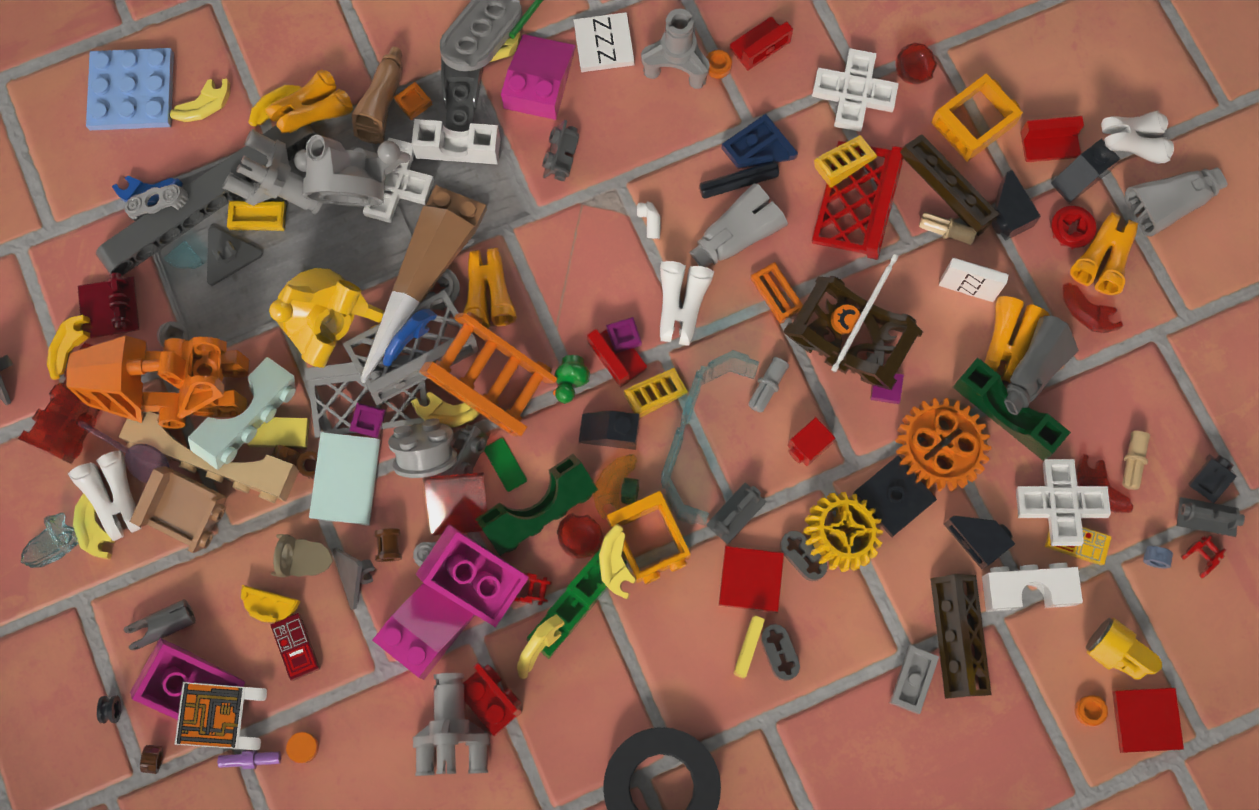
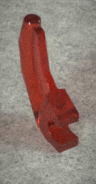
[1063,283,1123,333]
[1077,454,1133,513]

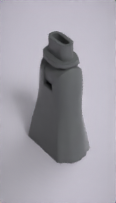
[1004,316,1079,415]

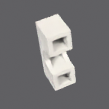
[411,119,501,165]
[982,563,1083,612]

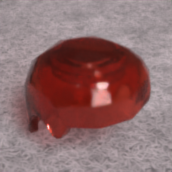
[895,42,937,85]
[557,513,603,559]

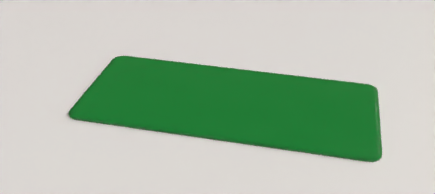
[484,438,527,492]

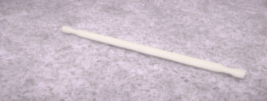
[831,254,899,372]

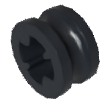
[97,695,121,723]

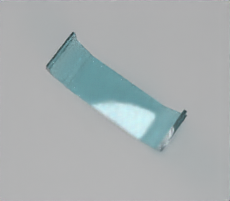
[661,350,759,526]

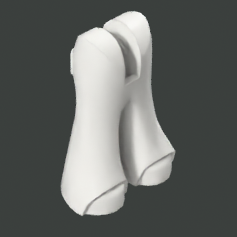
[1101,111,1174,164]
[660,261,714,346]
[68,450,142,541]

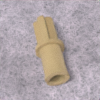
[919,212,977,245]
[1122,431,1150,490]

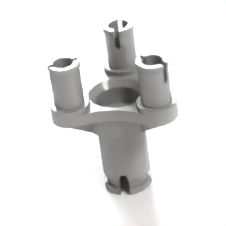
[641,9,710,89]
[222,129,323,214]
[413,673,490,776]

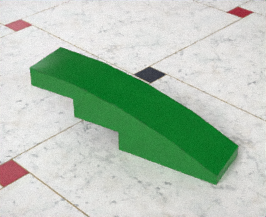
[526,548,628,659]

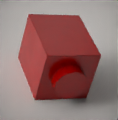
[787,417,836,466]

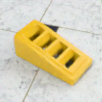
[814,135,877,188]
[624,368,688,419]

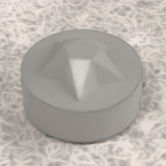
[157,322,188,347]

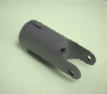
[124,599,196,650]

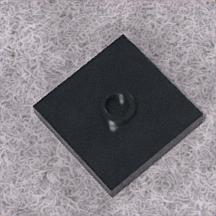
[853,456,937,537]

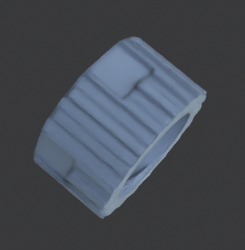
[1143,546,1173,569]

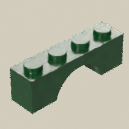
[953,357,1071,461]
[476,454,598,556]

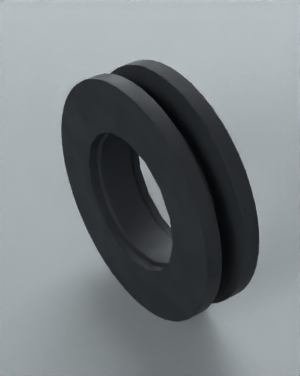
[603,727,721,810]

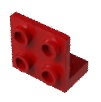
[462,663,522,736]

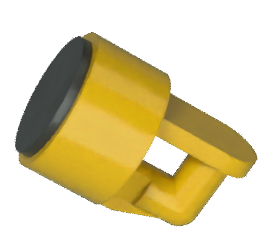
[1086,618,1162,680]

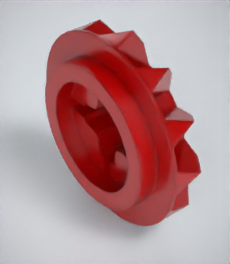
[1050,206,1096,250]

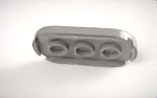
[440,0,523,71]

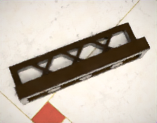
[900,134,999,236]
[930,574,992,699]

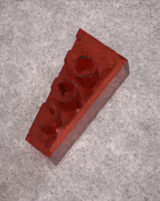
[18,342,100,464]

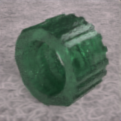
[621,477,640,504]

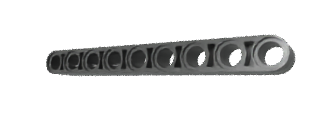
[96,124,317,276]

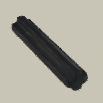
[699,161,779,199]

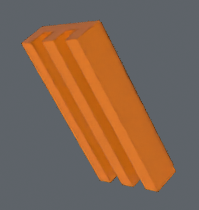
[750,262,803,324]

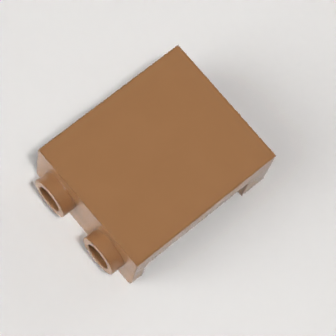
[130,466,227,553]

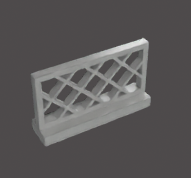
[342,290,479,405]
[305,355,428,438]

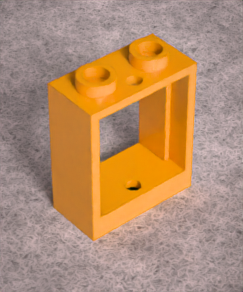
[931,73,1023,162]
[607,491,691,585]

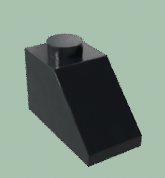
[1051,138,1120,204]
[992,170,1041,241]
[579,411,639,450]
[944,516,1015,569]

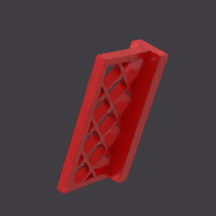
[812,141,904,260]

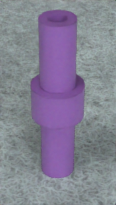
[217,750,281,769]

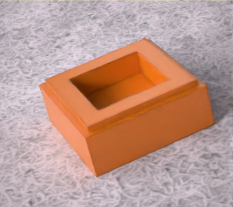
[394,82,433,120]

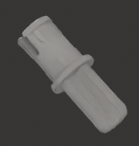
[748,357,789,413]

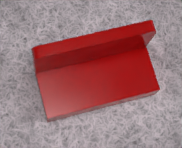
[730,17,793,71]
[1020,116,1084,162]
[587,329,647,388]

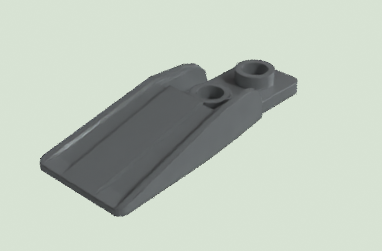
[441,35,483,132]

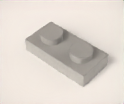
[889,646,939,714]

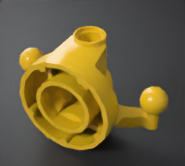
[269,268,385,368]

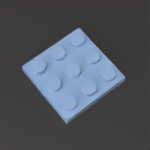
[86,48,174,131]

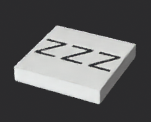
[573,12,634,72]
[939,258,1009,302]

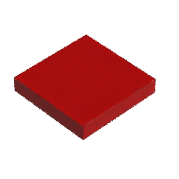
[718,546,784,613]
[1112,688,1184,753]

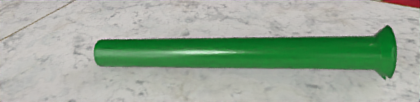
[509,0,543,39]

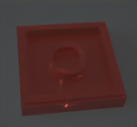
[424,472,488,536]

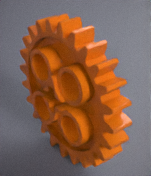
[895,398,992,492]

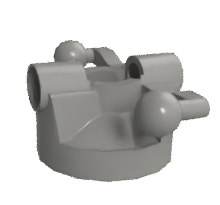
[293,135,410,207]

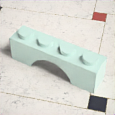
[188,357,296,470]

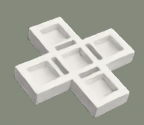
[812,48,899,132]
[363,137,434,223]
[1016,459,1111,546]

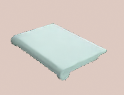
[309,432,381,526]

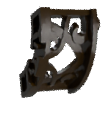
[784,276,923,390]

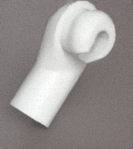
[637,201,661,239]

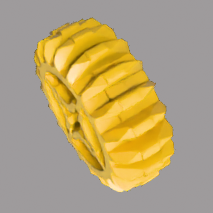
[803,492,884,572]

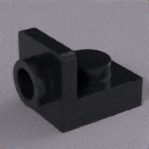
[1188,454,1237,503]

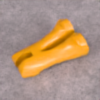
[265,69,353,133]
[1070,212,1138,295]
[463,248,517,328]
[985,296,1050,383]

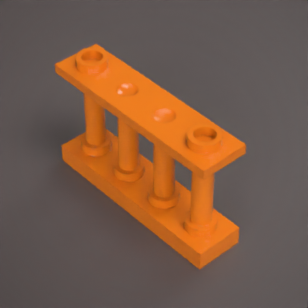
[419,312,558,437]

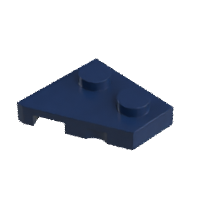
[721,114,798,169]

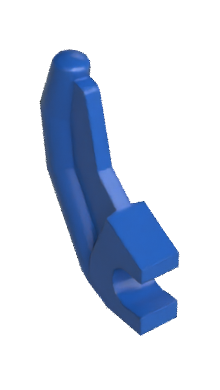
[112,175,183,206]
[382,309,437,367]

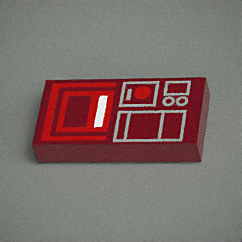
[270,613,320,681]

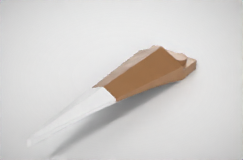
[361,185,487,384]

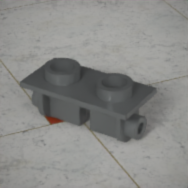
[542,120,579,181]
[440,425,489,488]
[706,483,767,545]
[1176,497,1245,537]

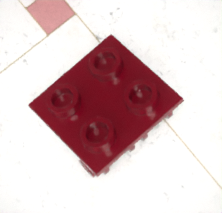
[78,273,140,339]

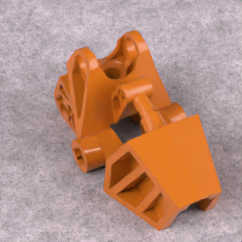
[67,335,250,429]

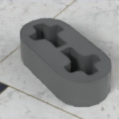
[780,531,828,581]
[761,624,800,681]

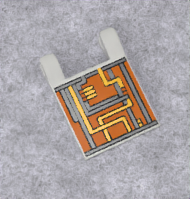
[174,682,267,750]

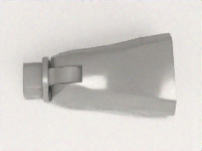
[1125,167,1228,237]
[689,183,788,267]

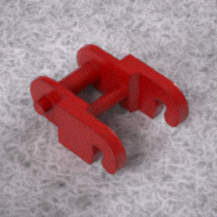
[1181,535,1226,578]
[514,572,552,605]

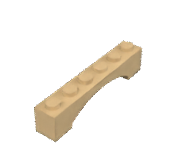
[119,412,299,503]

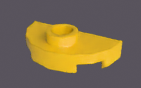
[241,585,301,623]

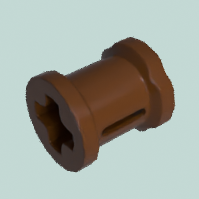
[374,528,402,562]

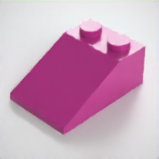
[501,34,576,120]
[416,524,529,628]
[372,583,475,680]
[130,638,245,720]

